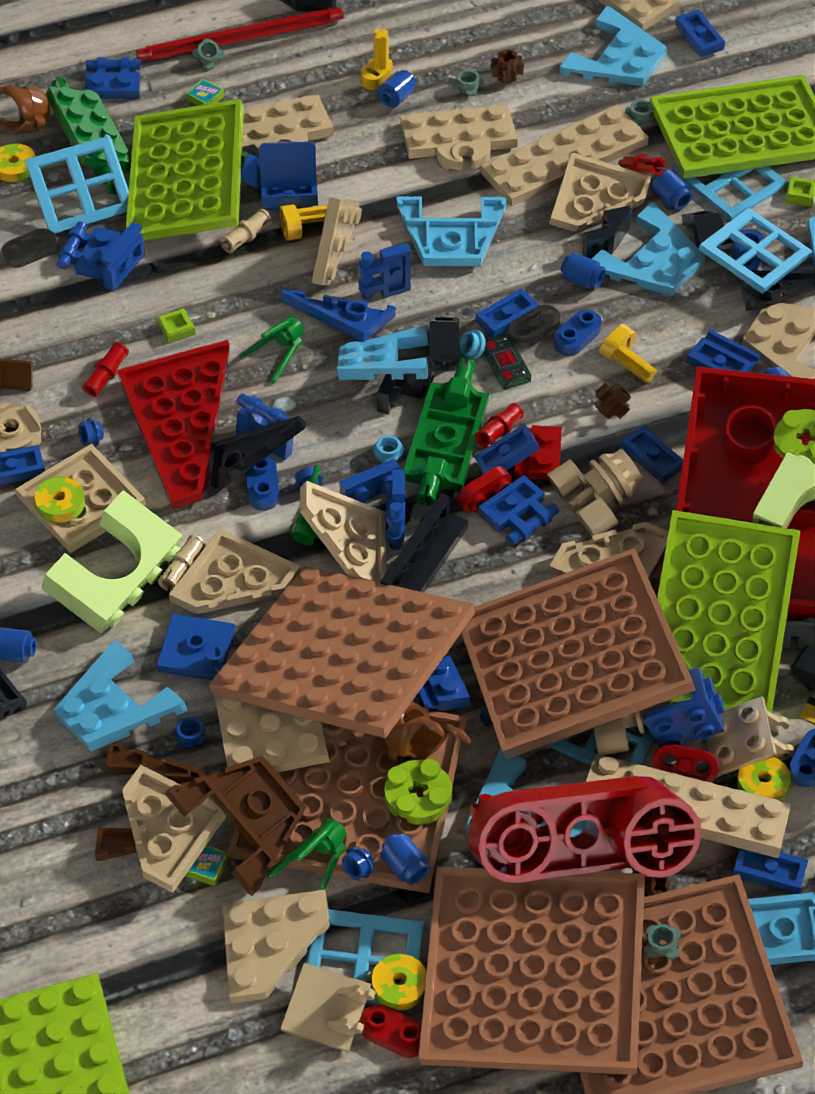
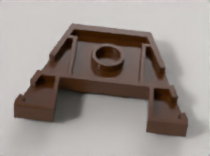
[95,742,206,861]
[164,755,307,896]

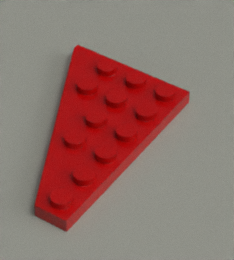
[117,340,230,509]

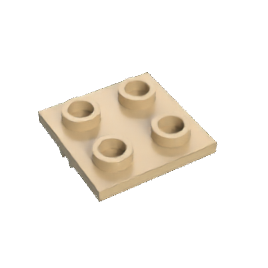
[706,696,795,778]
[281,963,376,1053]

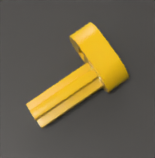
[361,29,393,90]
[279,204,328,241]
[599,324,658,383]

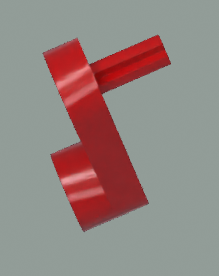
[467,776,702,883]

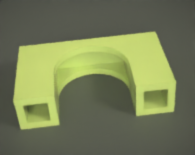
[753,452,815,528]
[41,490,183,634]

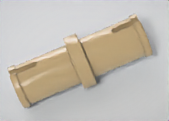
[220,209,272,253]
[158,534,206,592]

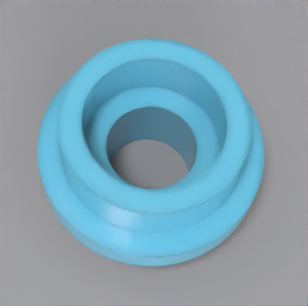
[459,330,485,360]
[373,435,404,463]

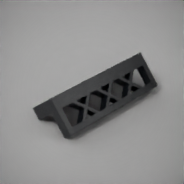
[380,493,468,593]

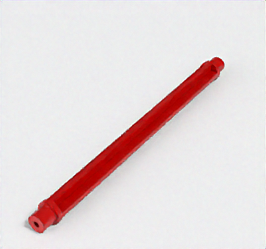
[136,7,344,62]

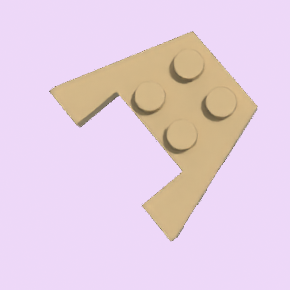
[742,302,815,379]

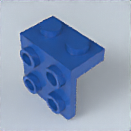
[259,141,318,211]
[643,666,725,746]

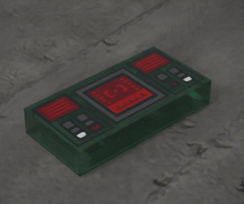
[483,334,531,390]

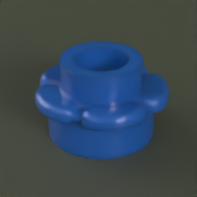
[78,418,104,447]
[294,467,324,491]
[174,717,206,748]
[342,847,374,880]

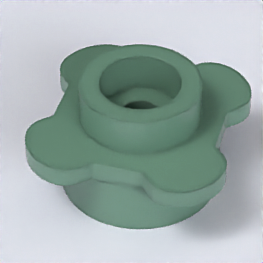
[192,39,224,69]
[452,69,484,96]
[625,100,656,126]
[644,924,681,960]

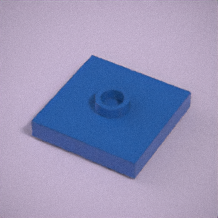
[157,614,236,681]

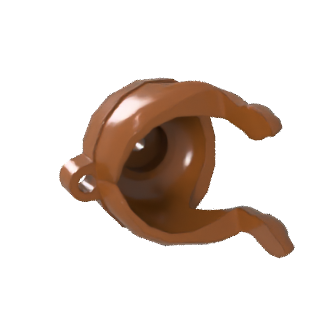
[0,85,51,135]
[383,701,470,764]

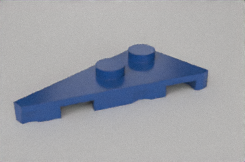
[280,289,396,342]

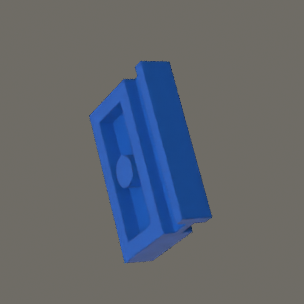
[101,222,145,291]
[686,329,760,372]
[416,656,470,712]

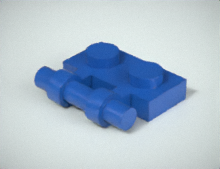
[85,57,141,99]
[57,221,122,280]
[358,243,411,300]
[236,393,294,460]
[386,470,405,550]
[478,475,559,546]

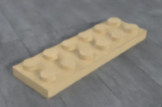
[481,105,649,207]
[586,753,791,858]

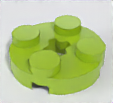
[774,409,815,464]
[384,759,452,825]

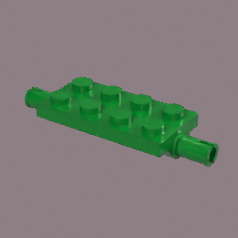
[45,76,132,195]
[403,358,489,506]

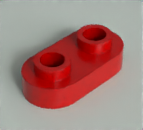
[456,466,512,513]
[652,743,719,783]
[360,1004,422,1058]

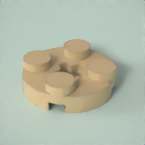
[0,403,42,453]

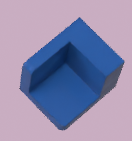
[240,151,261,191]

